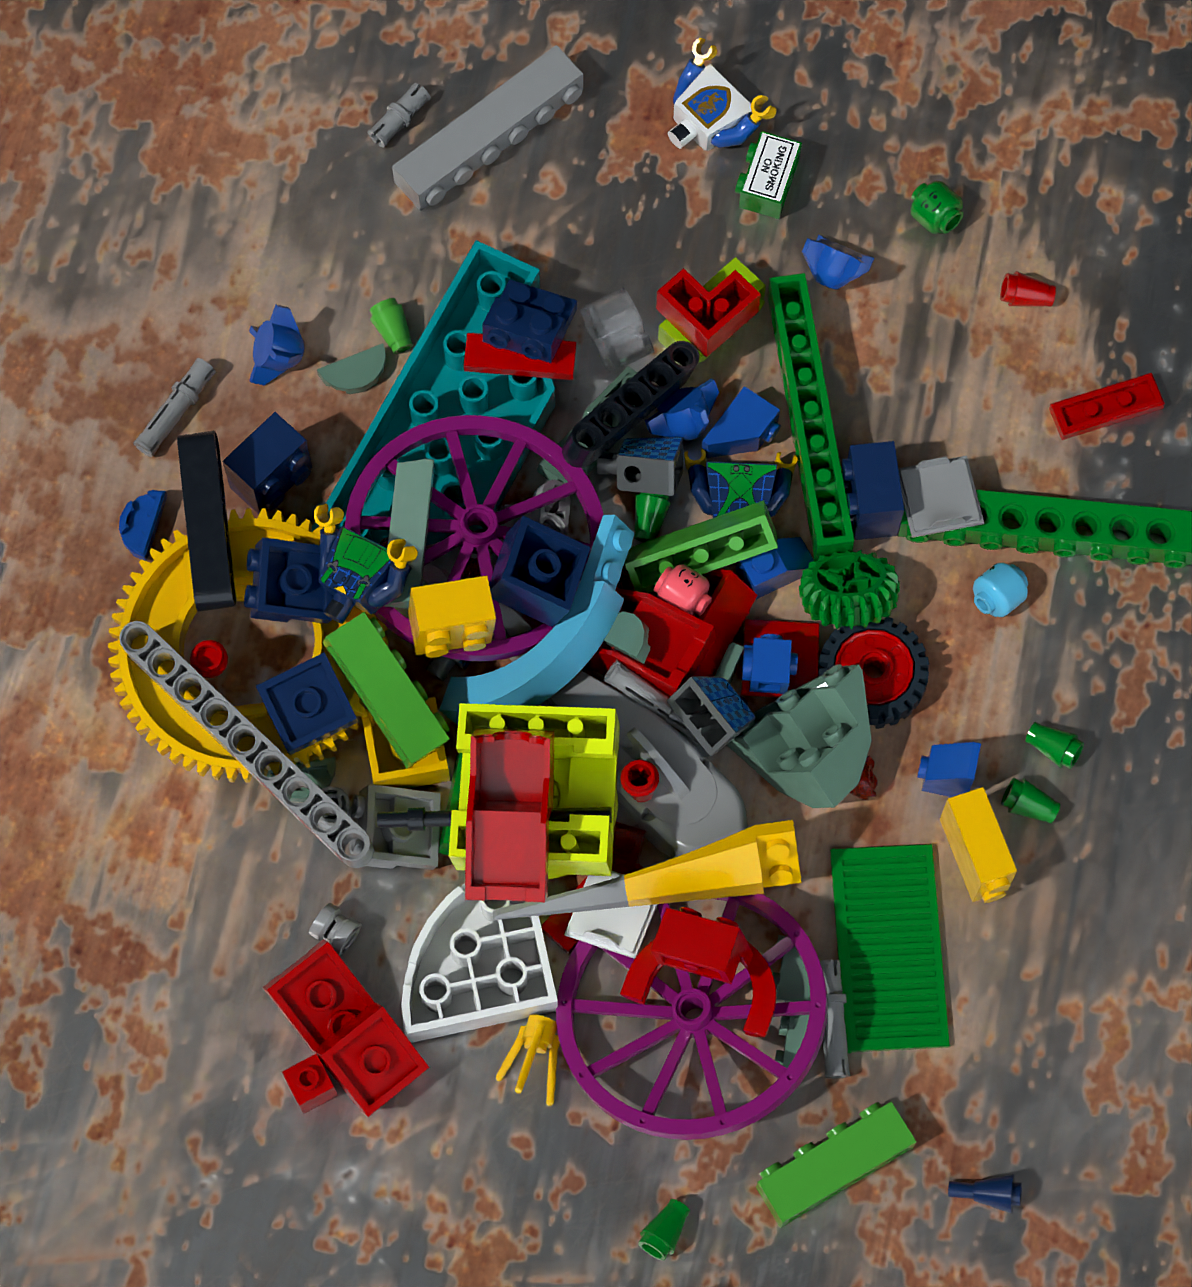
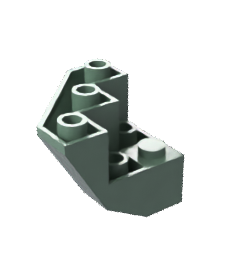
[727,664,872,808]

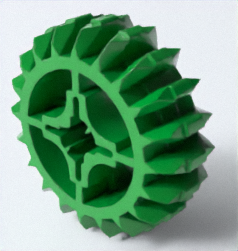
[799,549,900,630]

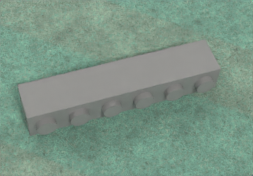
[392,45,583,211]

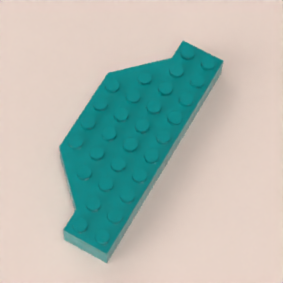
[312,240,555,548]

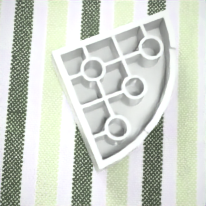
[401,883,558,1043]

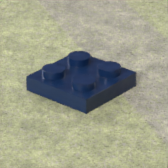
[256,652,359,755]

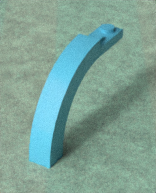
[439,515,635,725]

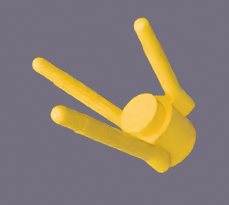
[496,1014,560,1106]

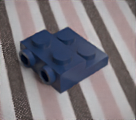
[483,279,577,363]
[244,537,333,624]

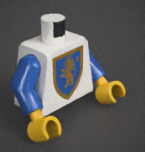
[668,38,776,151]

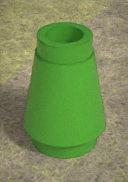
[369,298,413,354]

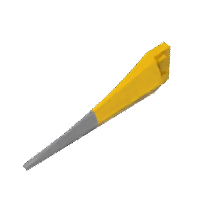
[493,820,802,920]

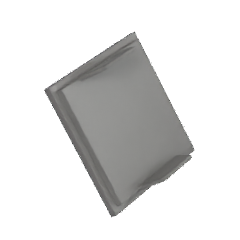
[898,456,984,538]

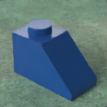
[702,386,781,458]
[736,537,814,599]
[917,742,981,797]

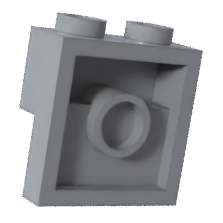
[349,784,441,870]

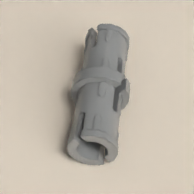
[368,83,431,147]

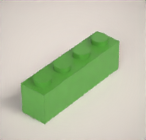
[625,500,778,593]
[322,612,450,769]
[756,1102,917,1228]

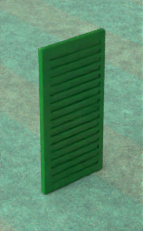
[830,844,950,1054]

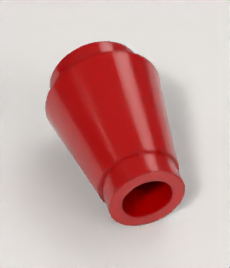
[1000,271,1056,307]
[620,760,659,802]

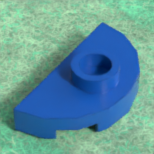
[119,490,168,561]

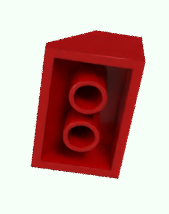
[693,569,758,677]

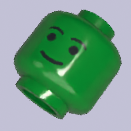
[910,181,964,234]

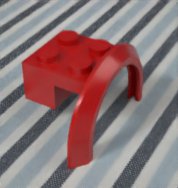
[620,907,777,1037]

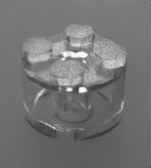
[579,287,654,373]

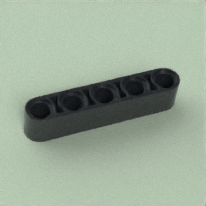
[562,341,700,468]
[177,430,236,612]

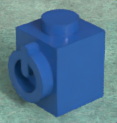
[742,634,798,694]

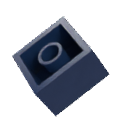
[222,412,312,514]
[842,441,904,540]
[489,515,591,627]

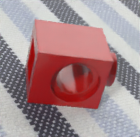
[282,1053,338,1114]

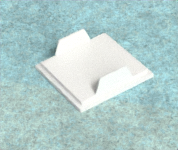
[564,871,657,959]

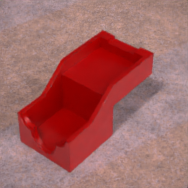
[585,587,716,696]
[465,729,554,903]
[262,939,430,1117]

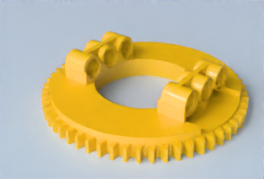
[108,508,388,783]

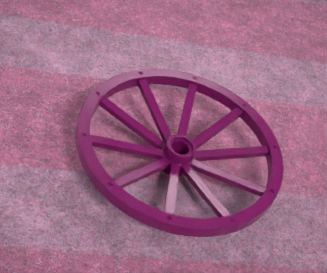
[345,415,604,661]
[556,894,828,1140]

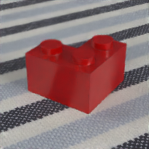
[656,268,761,358]

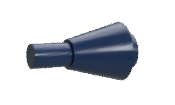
[948,1174,1022,1214]

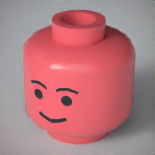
[654,564,712,616]

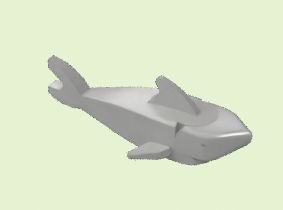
[499,603,748,858]

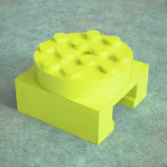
[449,703,620,879]

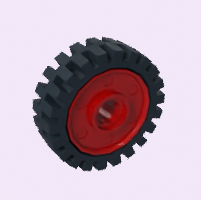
[817,617,929,729]

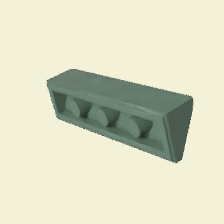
[385,459,435,608]

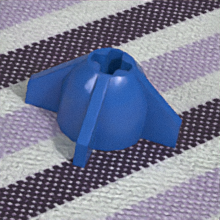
[802,235,874,289]
[249,304,305,386]
[645,378,719,440]

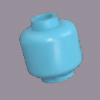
[973,563,1028,617]

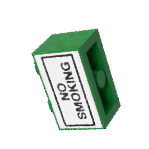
[735,131,802,219]

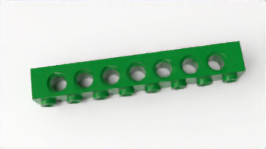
[767,273,854,561]
[898,490,1192,568]

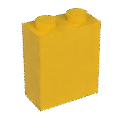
[940,787,1017,903]

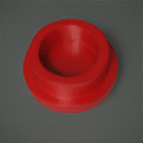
[190,640,228,678]

